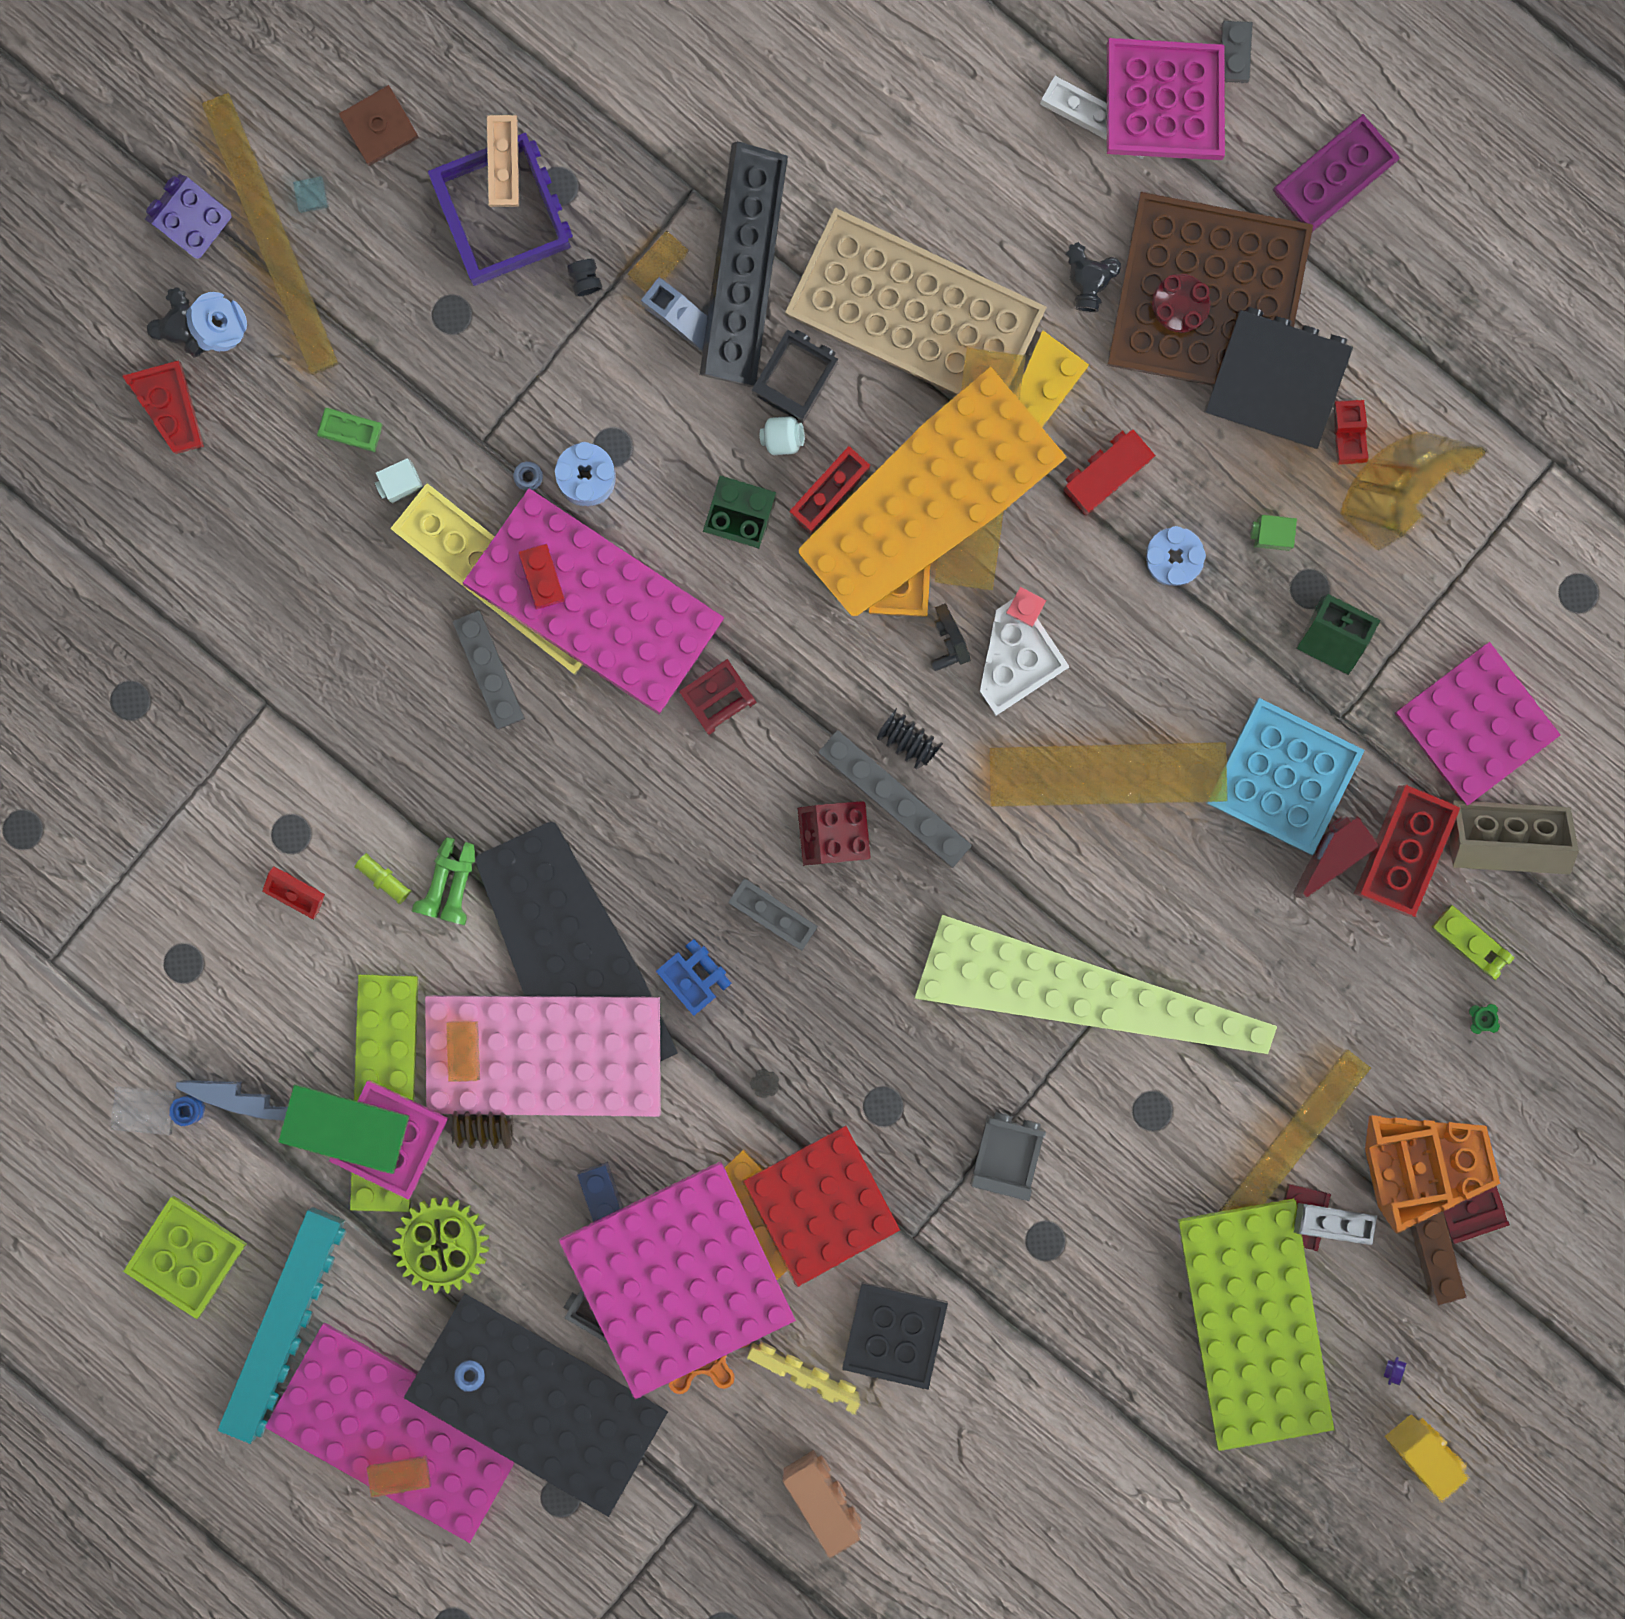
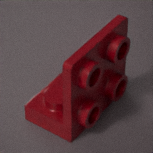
[797,801,871,866]

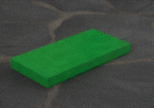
[278,1084,410,1174]

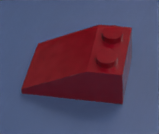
[1293,816,1379,898]

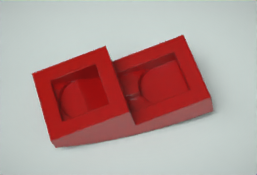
[1334,400,1369,465]

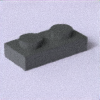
[1221,21,1253,83]

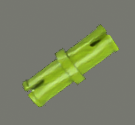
[354,853,412,905]

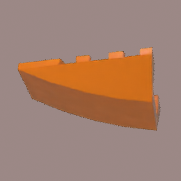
[1365,1115,1500,1233]

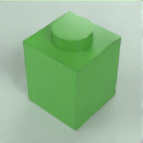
[1250,515,1297,551]

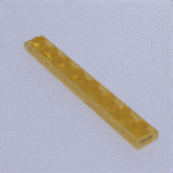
[1218,1049,1371,1212]

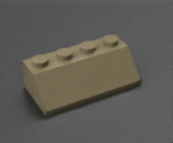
[1450,800,1579,874]

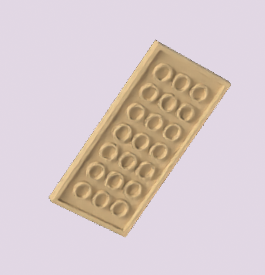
[785,208,1047,395]

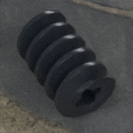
[877,708,943,770]

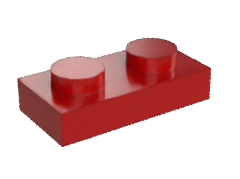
[518,544,565,610]
[262,866,325,920]

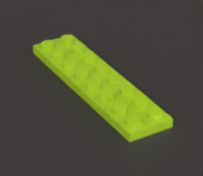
[350,974,419,1212]

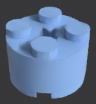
[555,442,616,506]

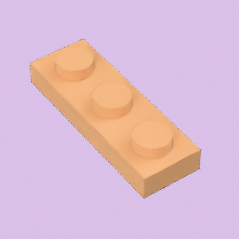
[487,115,519,207]

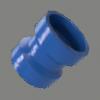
[170,1095,205,1126]

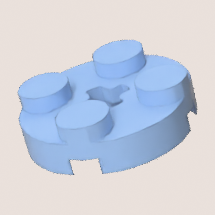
[186,292,247,351]
[1146,526,1206,586]

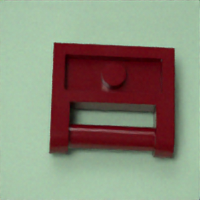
[679,659,757,735]

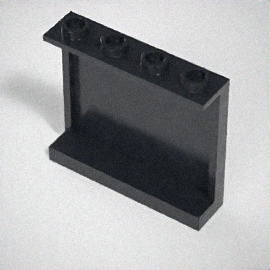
[1203,306,1353,449]

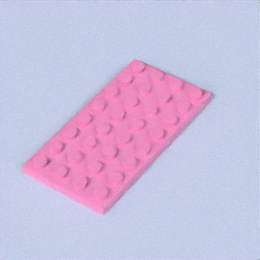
[425,995,661,1117]

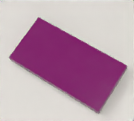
[1272,114,1400,232]

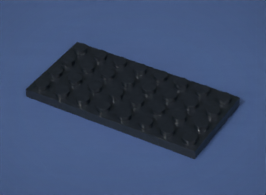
[403,1293,668,1517]

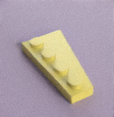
[747,1342,860,1415]

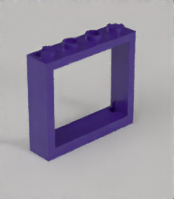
[427,132,573,286]

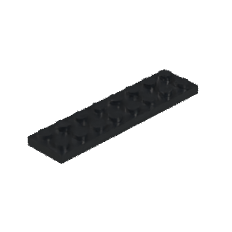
[699,141,788,387]

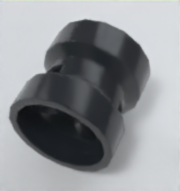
[567,258,603,297]

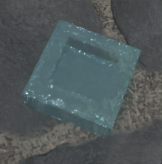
[293,176,329,213]

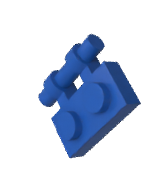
[656,939,732,1016]

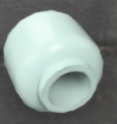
[760,416,805,455]

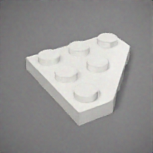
[979,599,1069,716]

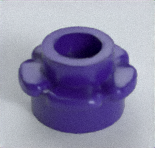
[1383,1357,1407,1386]

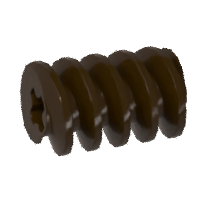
[451,1111,513,1149]

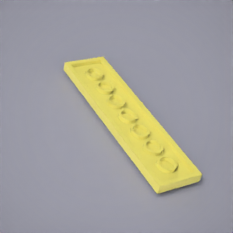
[390,483,583,675]

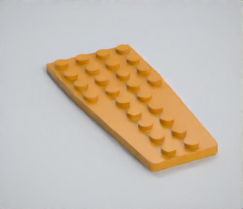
[799,366,1067,616]

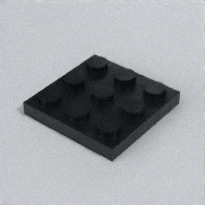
[842,1282,948,1390]

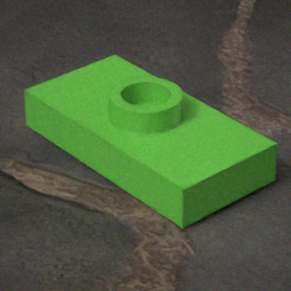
[317,407,383,453]

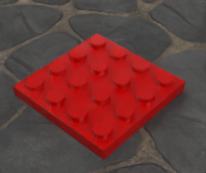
[742,1126,900,1287]

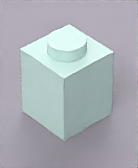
[375,458,423,503]

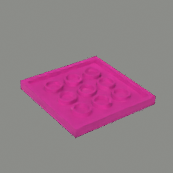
[1107,38,1225,160]
[1394,642,1561,806]

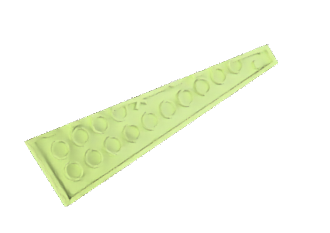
[914,915,1277,1054]

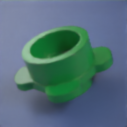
[1469,1004,1500,1034]

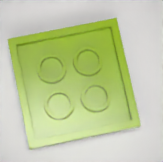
[123,1196,247,1319]

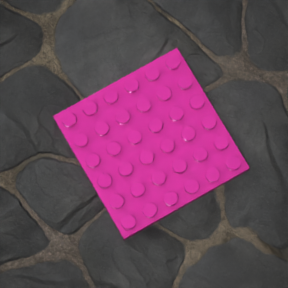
[559,1161,796,1399]

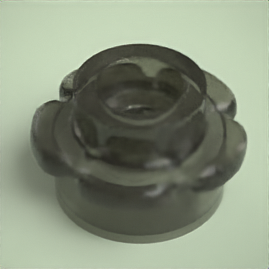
[750,1069,779,1098]

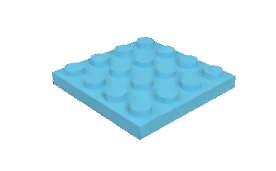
[1206,698,1365,856]

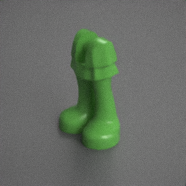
[411,837,475,926]

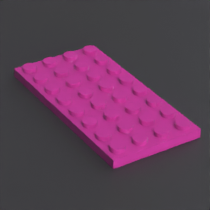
[463,488,724,715]
[265,1322,515,1543]

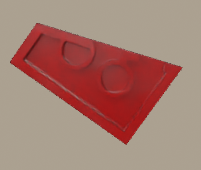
[122,360,204,454]

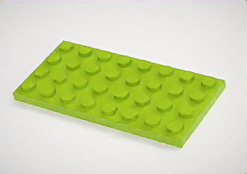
[1177,1198,1334,1451]

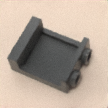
[970,1112,1046,1201]

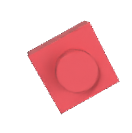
[1006,587,1047,627]

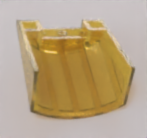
[1340,431,1488,551]

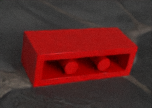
[1063,429,1156,516]
[789,446,871,535]

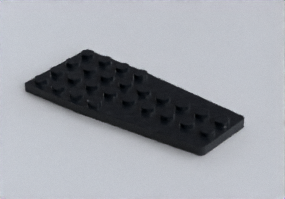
[475,822,678,1062]

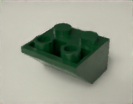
[703,475,777,549]
[1296,594,1381,675]

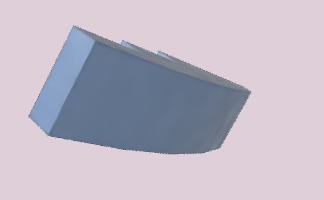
[176,1080,288,1121]

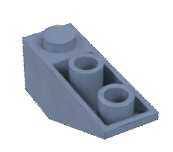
[641,277,708,352]

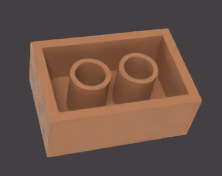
[783,1450,862,1558]

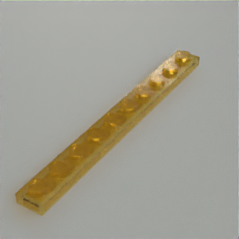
[201,92,339,375]

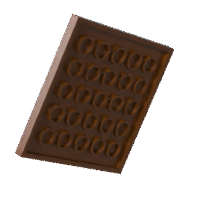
[1107,192,1313,386]

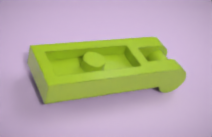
[1431,905,1515,981]

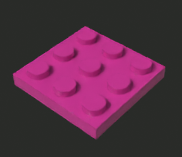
[329,1080,449,1200]

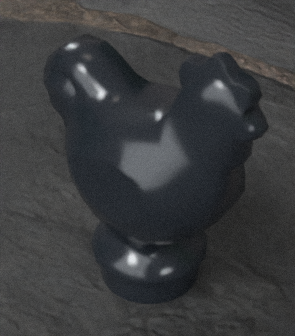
[1066,242,1121,312]
[147,287,205,358]

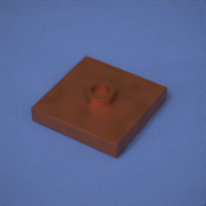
[339,85,419,166]

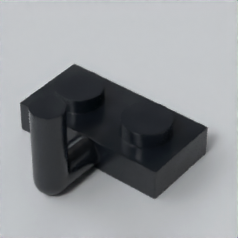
[930,603,971,672]

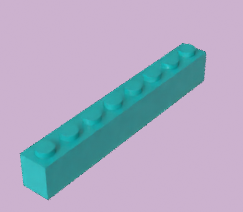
[217,1207,346,1444]

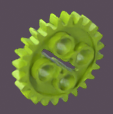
[393,1197,489,1294]

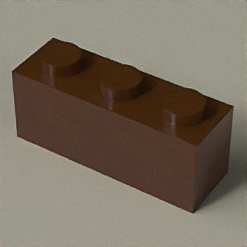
[1410,1211,1467,1305]

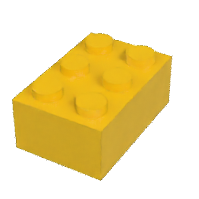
[1384,1414,1469,1502]

